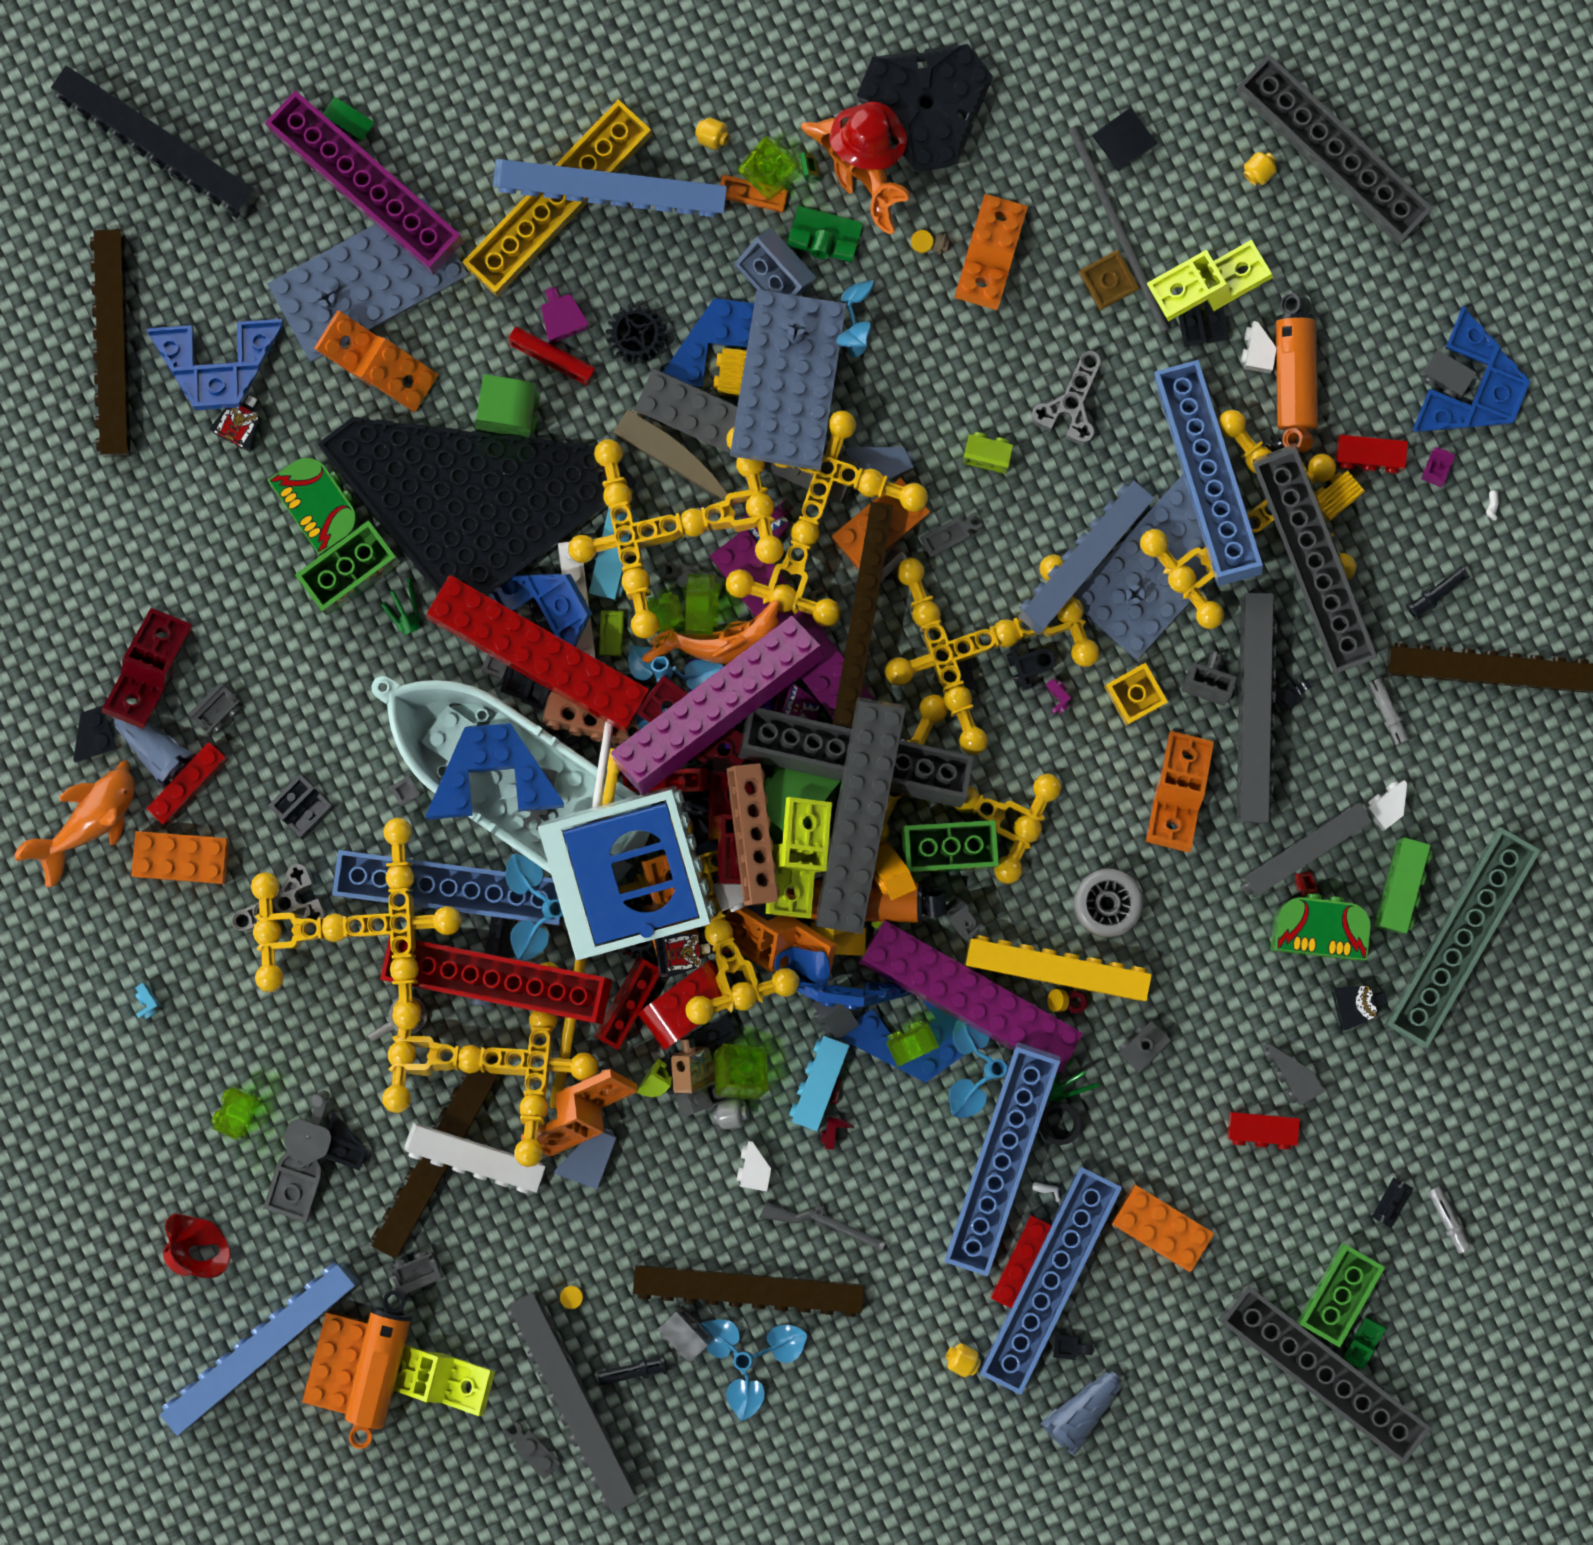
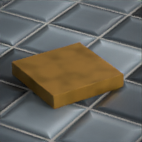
[1078,250,1140,311]

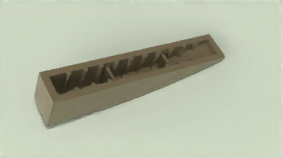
[613,409,727,501]

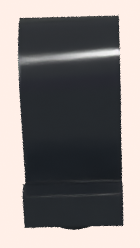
[1006,645,1056,692]

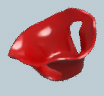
[829,102,907,170]
[163,1212,231,1278]

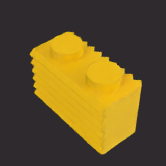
[713,348,747,398]
[1315,471,1365,523]

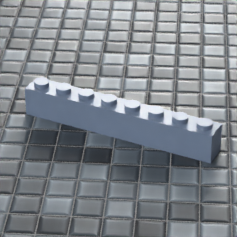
[1018,481,1154,634]

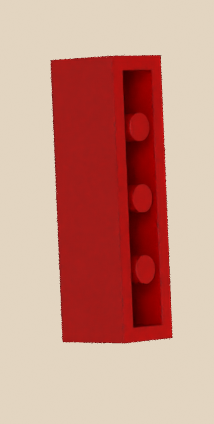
[146,742,229,826]
[594,957,659,1050]
[989,1214,1051,1308]

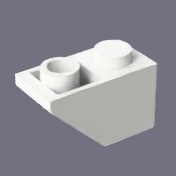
[1241,321,1276,374]
[1366,780,1407,831]
[737,1141,771,1191]

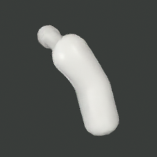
[1486,490,1499,520]
[1032,1182,1061,1202]

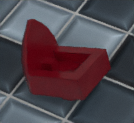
[821,1117,854,1150]

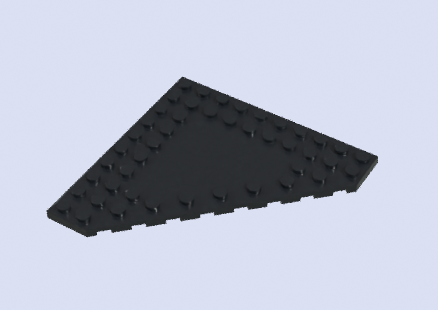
[317,417,637,597]

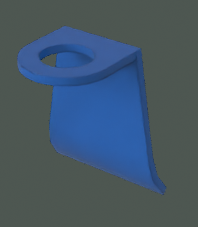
[774,946,830,985]

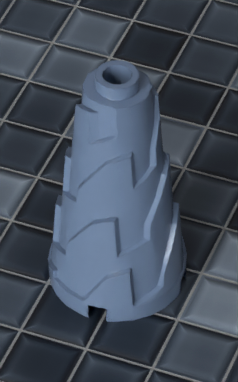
[113,717,195,788]
[1040,1371,1122,1455]

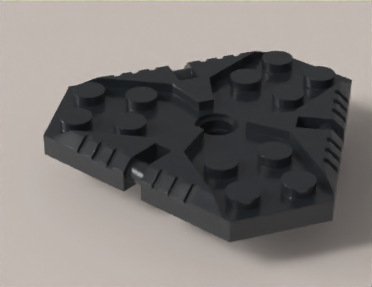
[856,44,993,172]

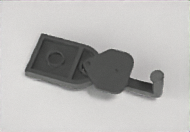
[263,1090,332,1223]

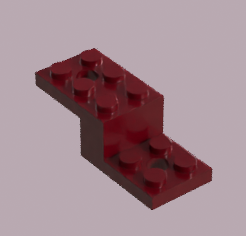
[102,608,193,729]
[636,676,745,772]
[708,771,763,886]

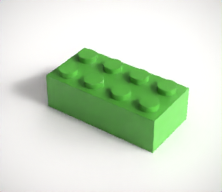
[1374,838,1432,934]
[1297,1243,1385,1347]

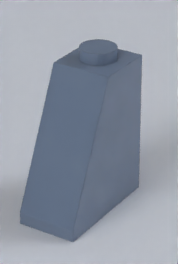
[845,447,915,482]
[554,1128,617,1189]

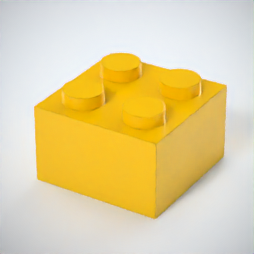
[1104,662,1168,726]

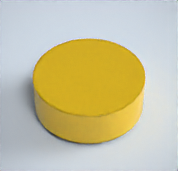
[911,230,933,254]
[1047,989,1069,1012]
[560,1285,583,1309]

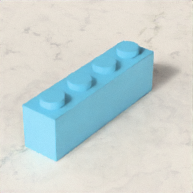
[589,508,640,602]
[789,1036,849,1131]

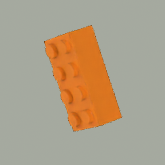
[831,478,930,571]
[131,831,230,885]
[1110,1184,1214,1273]
[302,1311,368,1414]

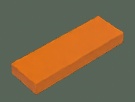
[720,175,788,213]

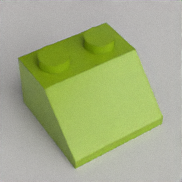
[962,432,1013,474]

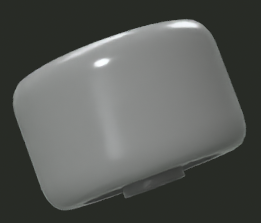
[1073,869,1143,938]

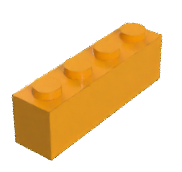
[873,840,916,901]

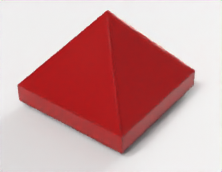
[1295,871,1319,896]

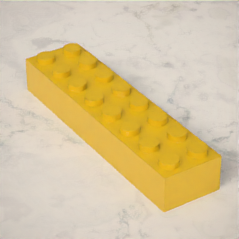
[964,935,1152,1001]

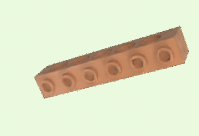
[541,692,639,747]
[727,763,779,906]

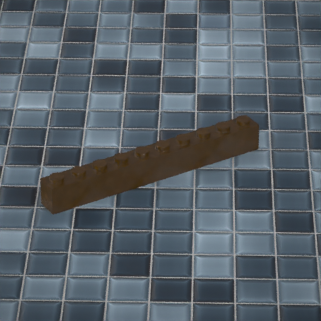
[90,229,131,458]
[832,502,893,729]
[1386,643,1593,694]
[371,1044,500,1259]
[633,1265,864,1317]

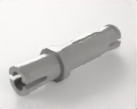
[1368,677,1410,745]
[1428,1186,1471,1254]

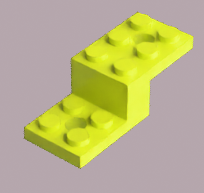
[1147,240,1273,322]
[766,797,832,919]
[394,1344,495,1416]

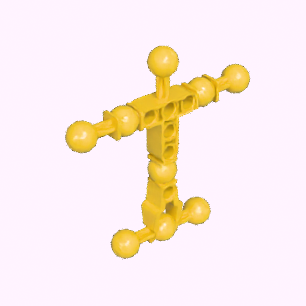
[725,410,928,627]
[1140,410,1357,629]
[568,439,784,639]
[885,554,1100,755]
[251,817,462,1030]
[618,818,800,1025]
[382,962,599,1167]

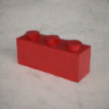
[1335,434,1408,474]
[1227,1112,1300,1150]

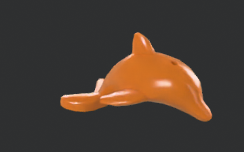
[801,118,910,234]
[641,600,780,665]
[15,760,135,888]

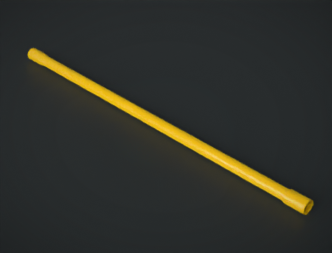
[549,748,620,1109]

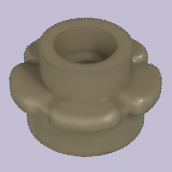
[932,233,950,255]

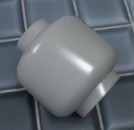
[714,1099,749,1130]

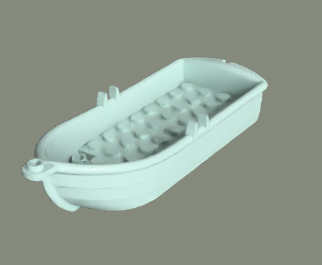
[372,676,652,894]

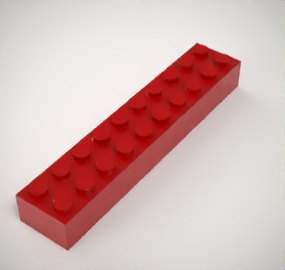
[426,575,649,733]
[380,935,612,1025]

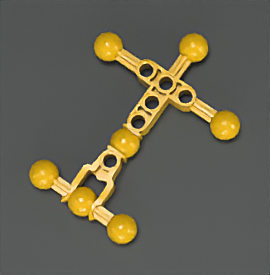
[879,694,1062,884]

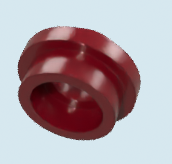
[1067,990,1088,1013]

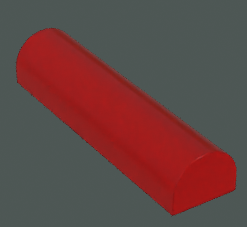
[508,326,596,386]
[622,768,709,792]

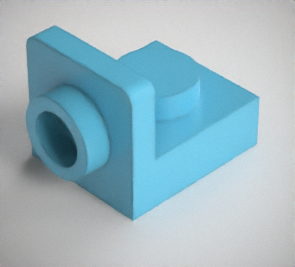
[135,983,161,1019]

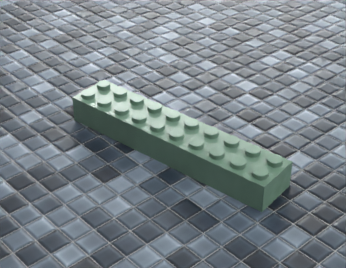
[1384,827,1541,1048]

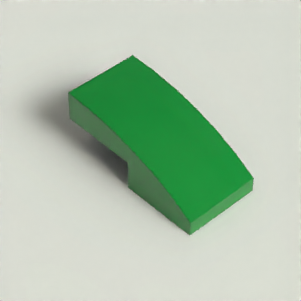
[323,97,374,141]
[800,152,821,183]
[1342,1316,1386,1370]

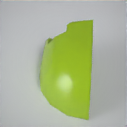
[637,1058,672,1097]

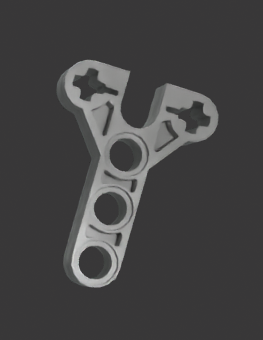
[1031,351,1101,445]
[232,864,327,932]

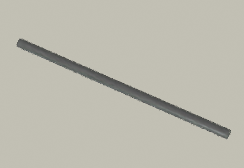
[1068,126,1170,333]

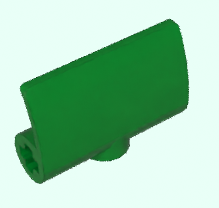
[787,206,863,263]

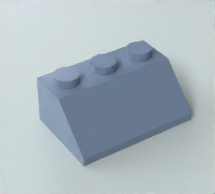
[734,228,817,296]

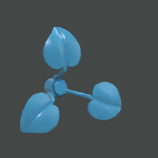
[836,280,875,358]
[628,645,723,730]
[505,853,584,961]
[949,1020,1010,1118]
[700,1319,807,1421]

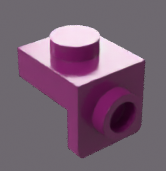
[1421,447,1455,488]
[1045,678,1071,715]

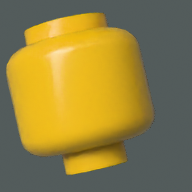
[695,117,730,151]
[1243,152,1277,186]
[945,1343,981,1377]

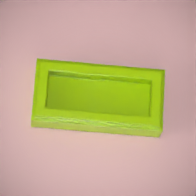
[599,610,624,657]

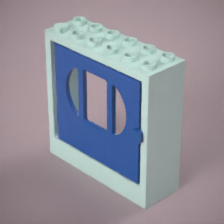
[538,785,716,961]

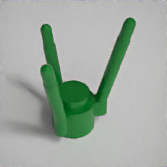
[381,578,422,636]
[1048,1059,1100,1102]

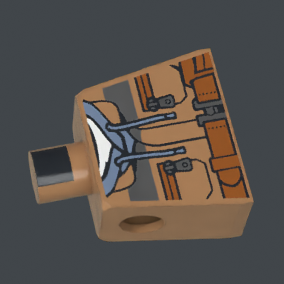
[671,1036,718,1093]

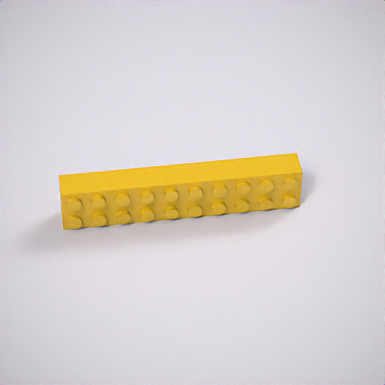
[463,99,652,297]

